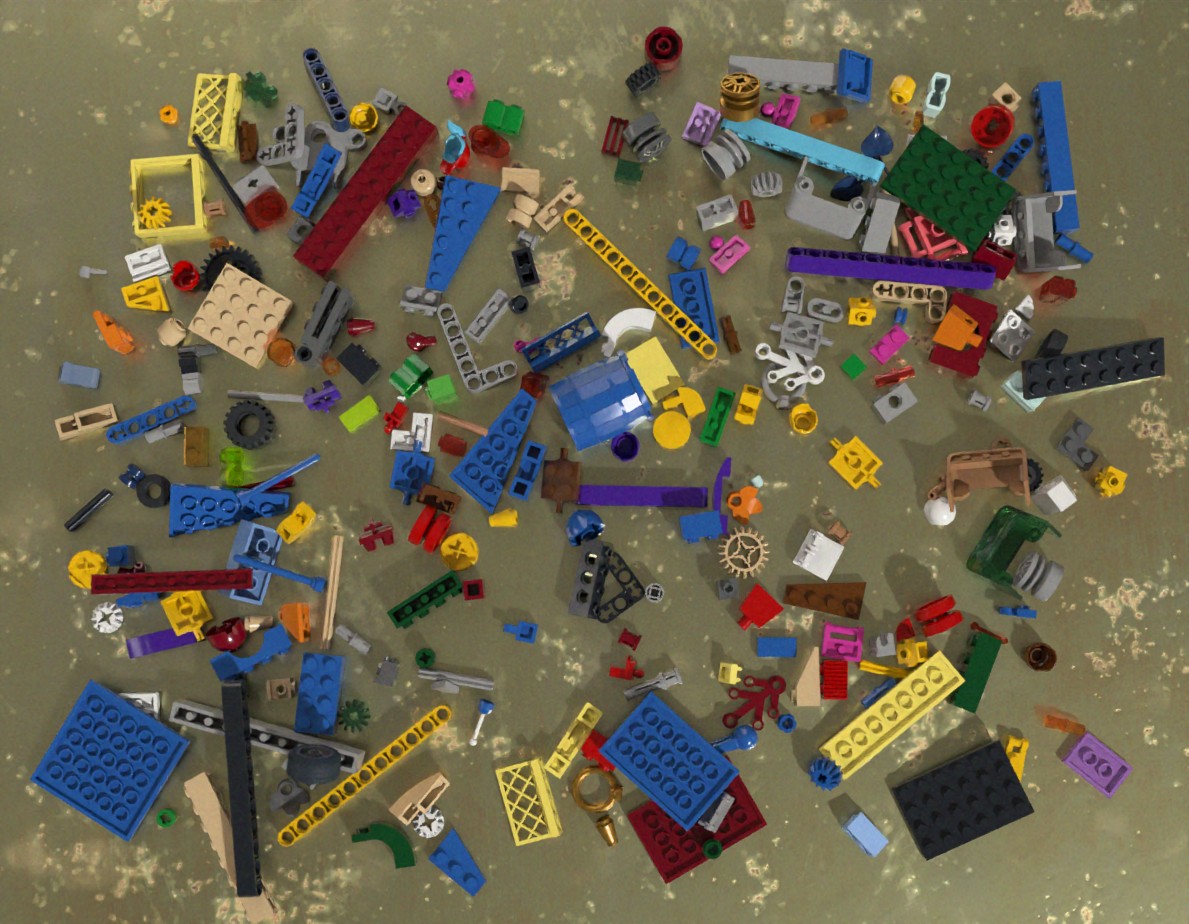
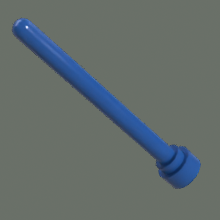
[234,453,320,507]
[233,554,325,593]

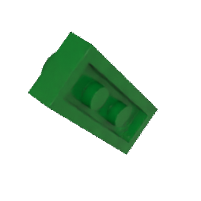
[699,387,736,447]

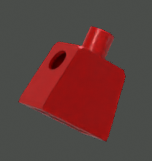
[737,583,784,631]

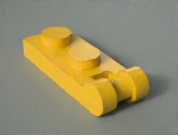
[1005,735,1029,783]

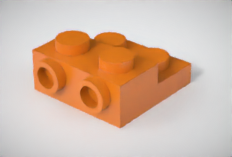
[92,310,135,354]

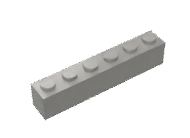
[727,55,839,94]

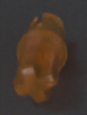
[810,105,848,126]
[1045,715,1086,736]

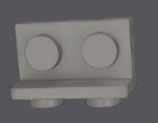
[399,285,442,317]

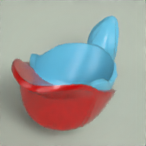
[440,120,470,175]

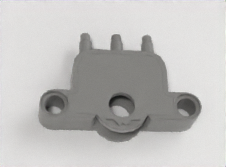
[272,120,368,189]

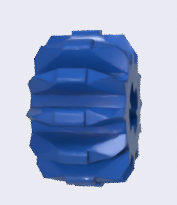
[808,757,843,791]

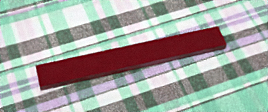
[91,568,253,595]

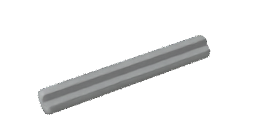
[418,667,494,691]

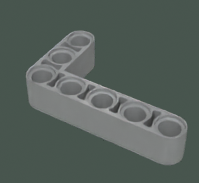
[437,303,519,394]

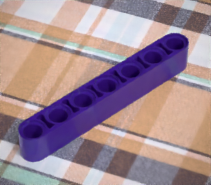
[575,485,708,507]

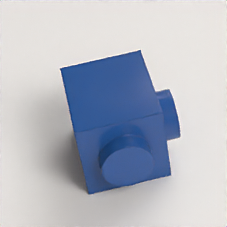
[106,545,136,567]

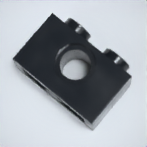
[511,246,541,292]

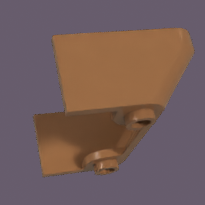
[946,447,1031,512]

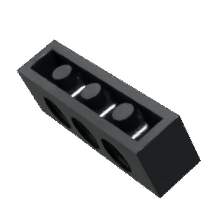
[568,537,613,620]

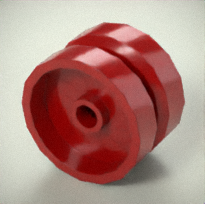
[408,505,452,554]
[913,594,964,637]

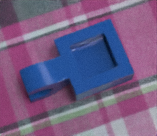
[503,621,538,644]

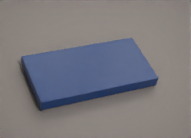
[668,268,720,349]

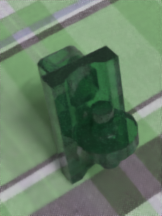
[243,71,278,109]

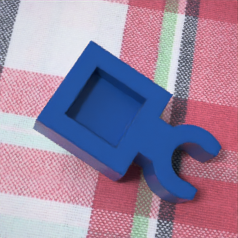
[999,605,1037,618]

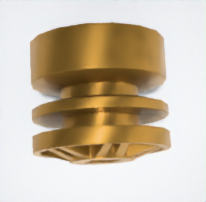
[720,73,761,122]

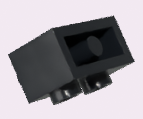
[336,343,381,388]

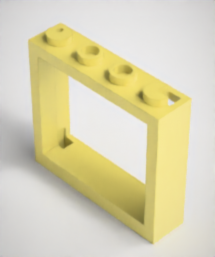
[128,154,208,238]

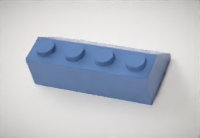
[218,519,282,606]

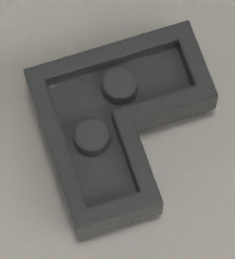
[1055,417,1099,471]

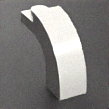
[601,308,656,359]

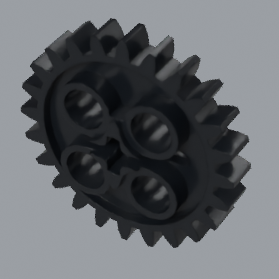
[199,245,262,295]

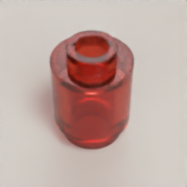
[438,433,468,457]

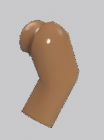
[927,475,947,500]

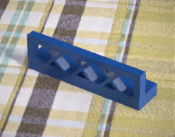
[521,311,601,373]

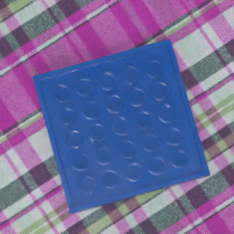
[30,679,191,842]

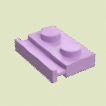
[682,102,721,146]

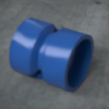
[666,236,701,270]

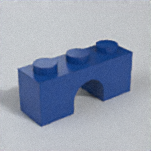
[508,440,547,502]

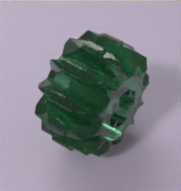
[337,699,371,733]

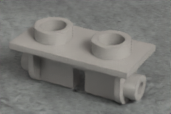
[698,792,735,833]

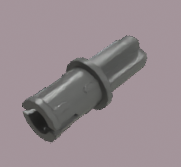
[178,343,217,358]

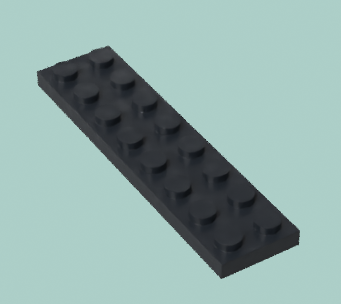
[1021,337,1165,400]

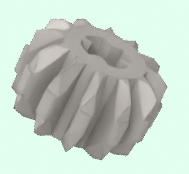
[750,171,783,198]

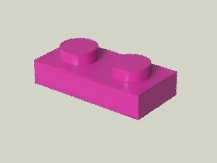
[869,324,910,365]

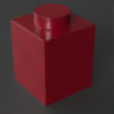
[463,579,486,601]

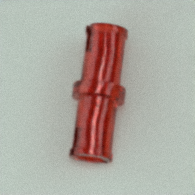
[874,365,915,387]

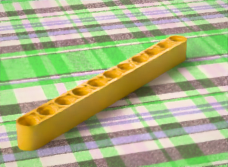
[564,209,717,360]
[278,704,453,847]

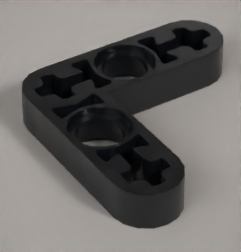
[597,552,645,623]

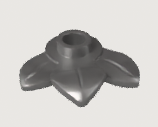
[270,779,308,818]

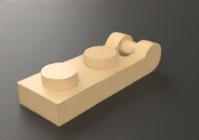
[533,183,584,233]

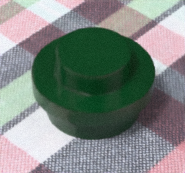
[703,839,722,859]

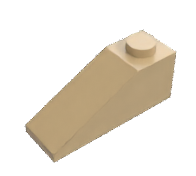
[791,646,820,706]

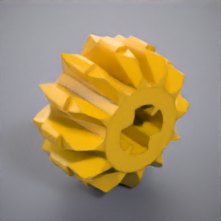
[138,196,172,230]

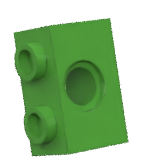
[425,374,458,404]

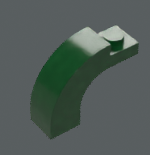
[351,821,418,869]

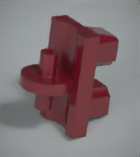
[358,518,394,552]

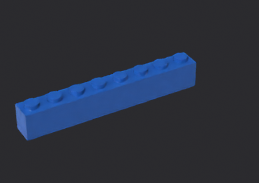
[1031,81,1080,235]

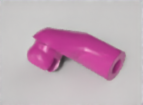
[514,337,541,354]

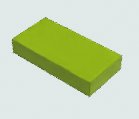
[339,395,381,433]

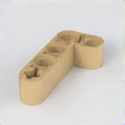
[869,281,947,325]

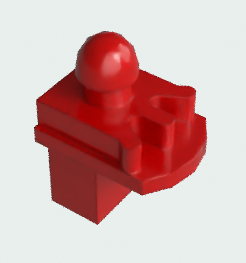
[383,402,409,434]
[609,655,644,681]

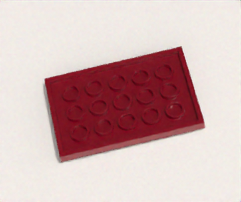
[627,755,768,884]

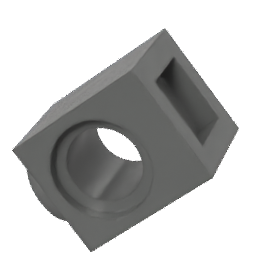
[286,217,316,246]
[716,578,740,600]

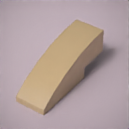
[54,403,118,441]
[389,773,450,826]

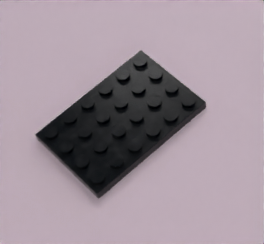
[892,739,1034,861]

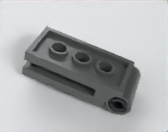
[295,281,356,369]

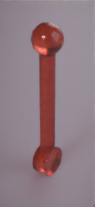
[970,622,1008,645]

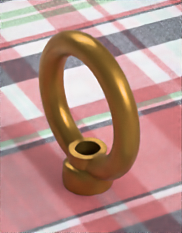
[572,766,623,813]

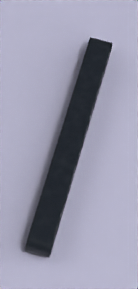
[221,680,262,898]

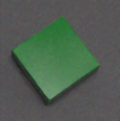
[840,353,867,381]

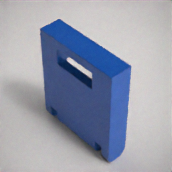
[837,48,873,103]

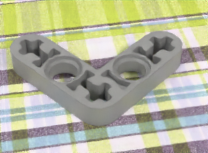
[256,103,304,166]

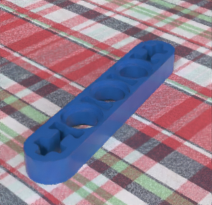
[106,395,196,444]

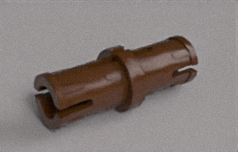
[719,315,742,355]

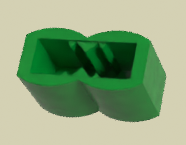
[482,99,525,136]
[388,354,434,399]

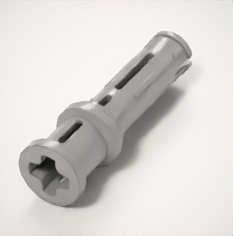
[623,667,683,701]

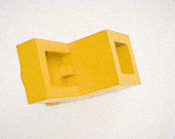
[734,384,763,425]
[661,387,706,419]
[276,501,317,545]

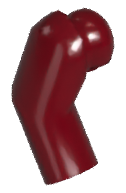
[117,562,146,574]

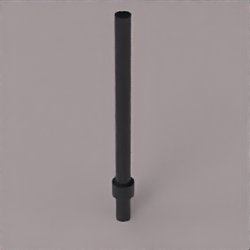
[192,135,260,235]

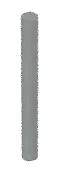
[227,390,305,402]

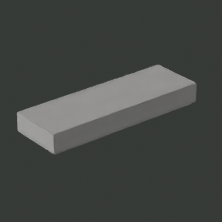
[464,288,512,344]

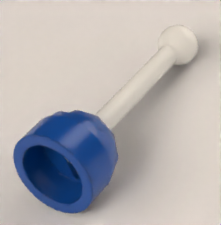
[469,699,495,746]

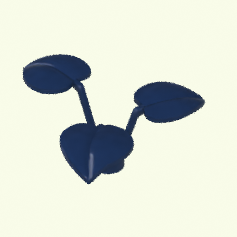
[830,125,894,201]

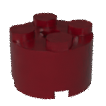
[644,26,683,71]

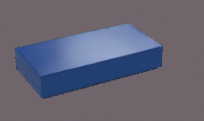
[757,637,797,657]

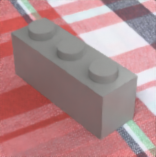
[859,192,900,255]

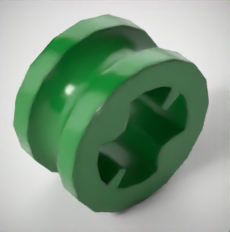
[156,808,177,827]

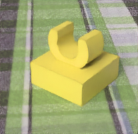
[718,662,742,684]

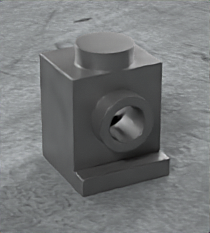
[373,656,400,687]

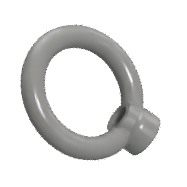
[761,362,807,410]

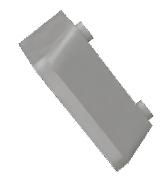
[784,157,877,240]
[1012,190,1081,273]

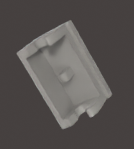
[696,194,738,232]
[869,632,896,657]

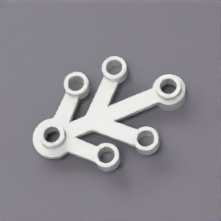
[755,343,825,391]

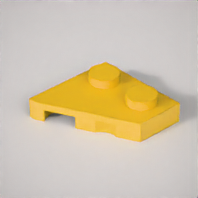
[121,276,170,312]

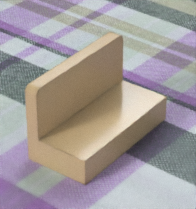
[501,167,540,194]

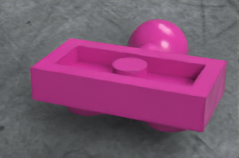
[760,93,801,130]
[709,234,750,274]

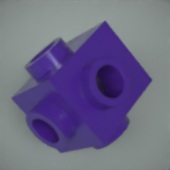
[387,189,421,218]

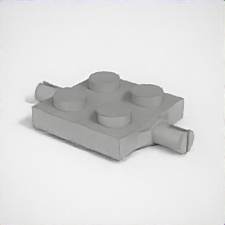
[769,312,834,358]

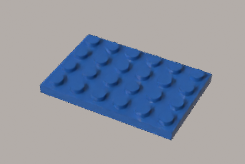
[599,691,740,831]

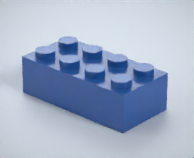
[294,652,346,736]

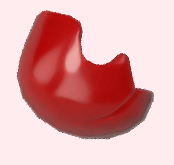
[170,260,200,291]

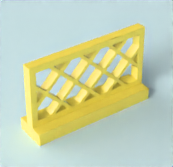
[187,73,244,152]
[495,756,563,846]

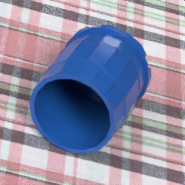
[548,349,655,451]

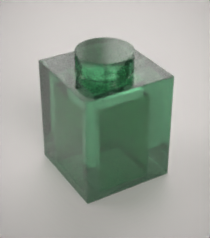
[614,158,643,187]

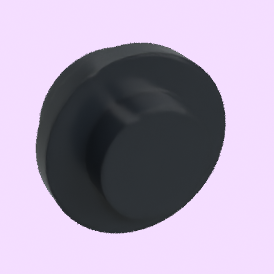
[510,295,528,314]

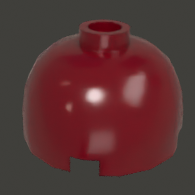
[206,617,247,653]

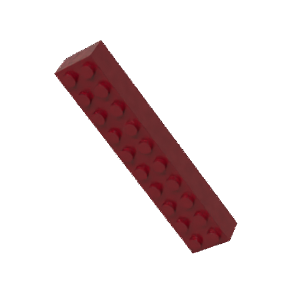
[293,105,439,283]

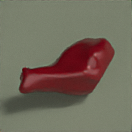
[406,332,437,352]

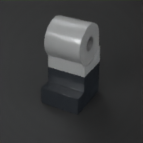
[178,357,203,395]

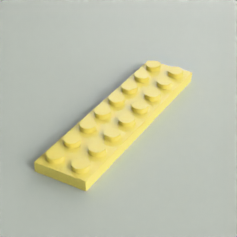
[819,650,965,780]

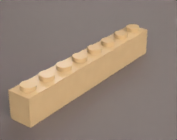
[184,770,278,924]

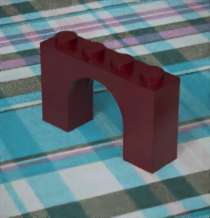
[926,291,999,380]

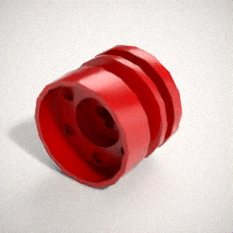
[971,103,1015,147]

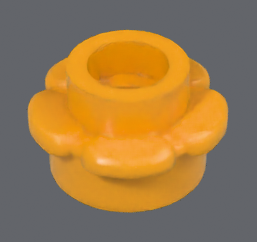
[159,105,178,123]

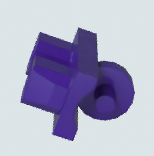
[303,380,342,413]

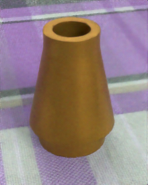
[595,815,619,847]

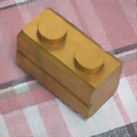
[184,426,209,467]

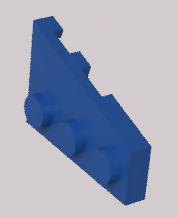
[429,828,486,897]

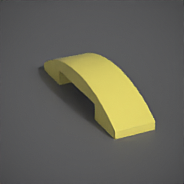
[544,702,603,779]

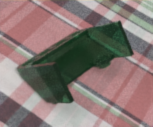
[966,505,1062,600]

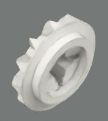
[91,602,123,633]
[413,806,444,838]

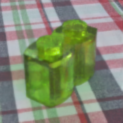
[219,447,244,487]

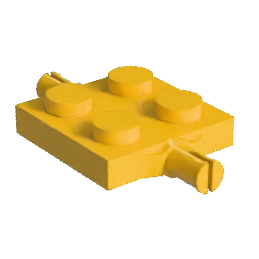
[828,436,883,490]
[160,591,213,641]

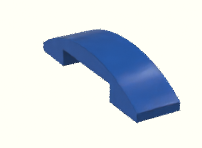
[291,143,342,218]

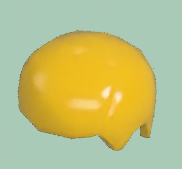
[349,102,378,132]
[789,403,818,434]

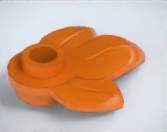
[726,486,763,524]

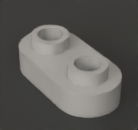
[806,298,845,323]

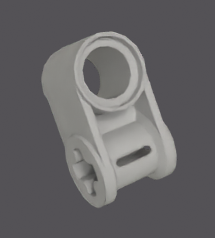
[781,276,805,315]

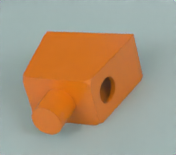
[932,304,983,351]

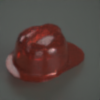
[468,125,510,158]
[244,191,288,229]

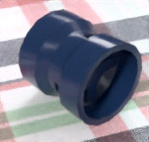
[118,462,146,489]

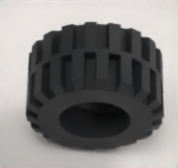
[223,400,276,450]

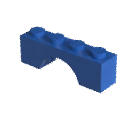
[209,624,292,682]

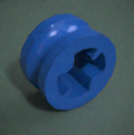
[894,306,908,325]

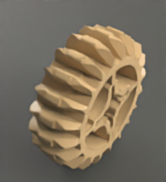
[717,526,770,578]

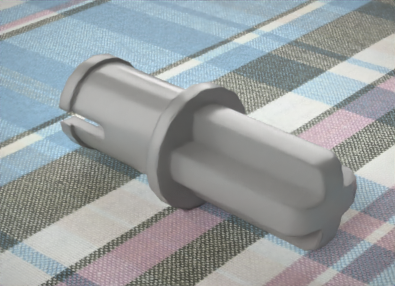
[145,420,184,443]
[335,624,372,655]

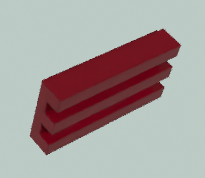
[601,116,629,157]

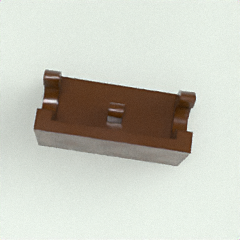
[415,481,462,515]

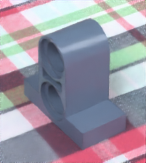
[57,361,100,389]

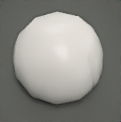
[924,497,956,526]

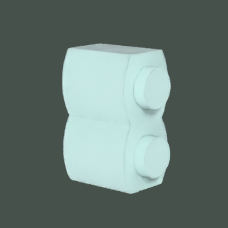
[922,72,950,118]

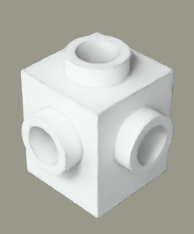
[987,215,1017,246]

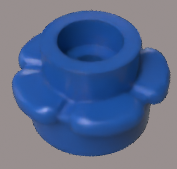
[777,714,797,733]

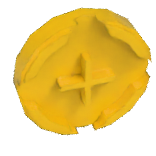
[653,411,691,449]
[440,533,479,571]
[68,550,108,588]

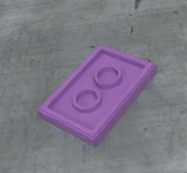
[1062,731,1133,799]

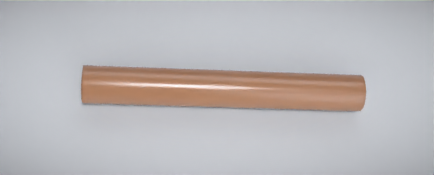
[437,411,488,436]

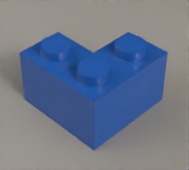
[678,510,723,544]

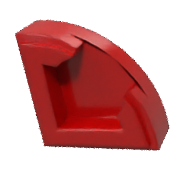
[895,618,916,642]

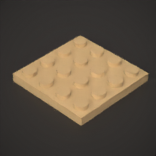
[187,263,294,368]

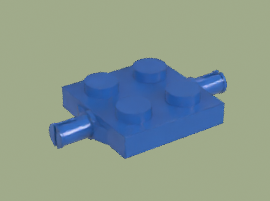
[389,440,435,505]

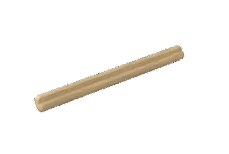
[320,535,344,650]

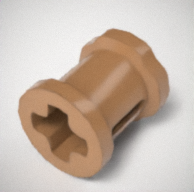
[203,198,227,218]
[827,520,853,545]

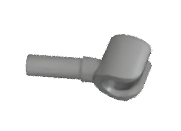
[79,266,108,279]

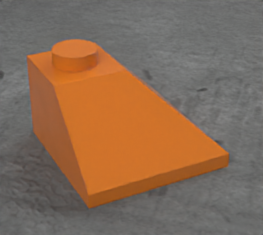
[279,603,311,642]

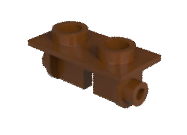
[237,121,258,162]

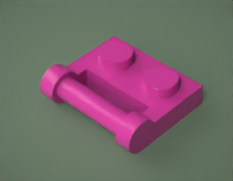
[820,622,864,662]

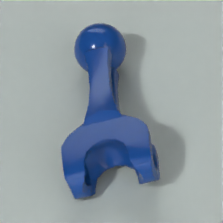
[710,725,758,754]

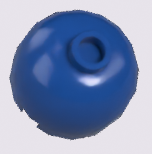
[566,510,605,546]

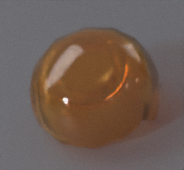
[267,338,297,367]

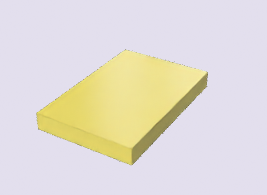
[626,336,685,405]

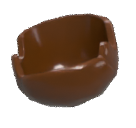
[1024,642,1058,672]

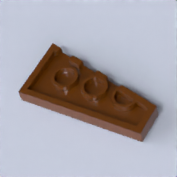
[782,582,867,620]

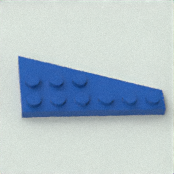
[424,175,501,292]
[449,388,537,514]
[169,483,290,538]

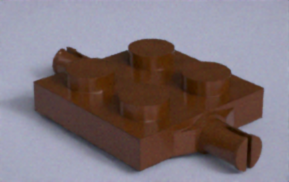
[541,448,582,513]

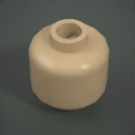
[411,169,436,196]
[157,318,186,346]

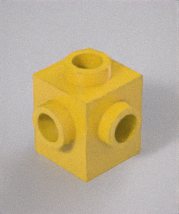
[846,297,876,326]
[1094,466,1128,497]
[896,638,929,667]

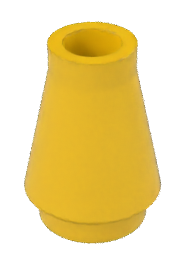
[489,508,518,527]

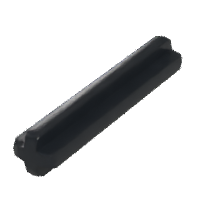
[64,488,113,532]

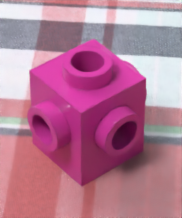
[447,69,475,99]

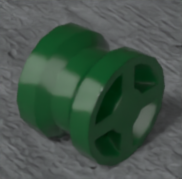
[415,648,436,668]

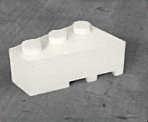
[1030,474,1077,515]

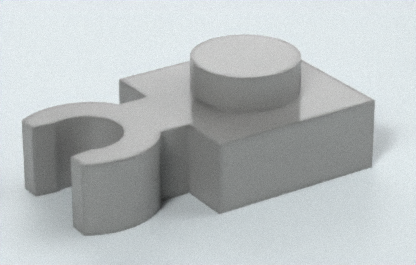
[372,87,407,116]

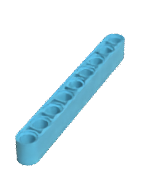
[720,118,885,184]

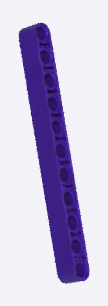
[785,247,997,290]

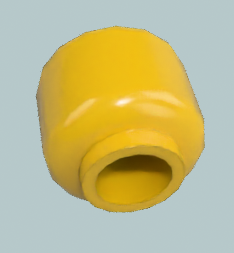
[889,75,916,104]

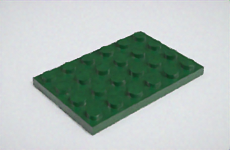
[880,124,1016,252]

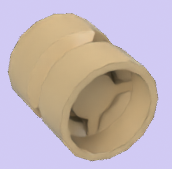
[506,194,539,229]

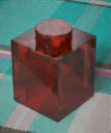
[520,371,548,398]

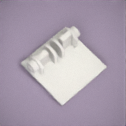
[988,310,1035,362]
[792,529,844,581]

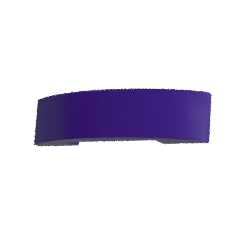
[712,457,731,535]
[126,626,206,659]

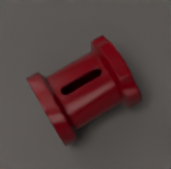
[618,628,642,651]

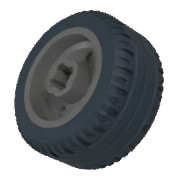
[286,745,341,785]

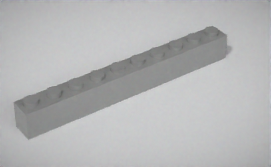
[169,699,365,774]

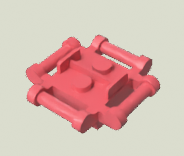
[897,207,968,261]

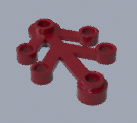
[722,675,786,731]

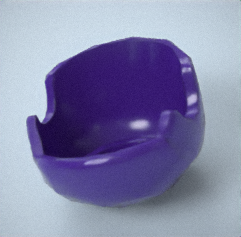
[611,432,640,462]

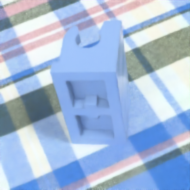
[841,812,889,857]

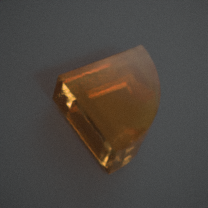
[913,111,924,134]
[209,236,229,249]

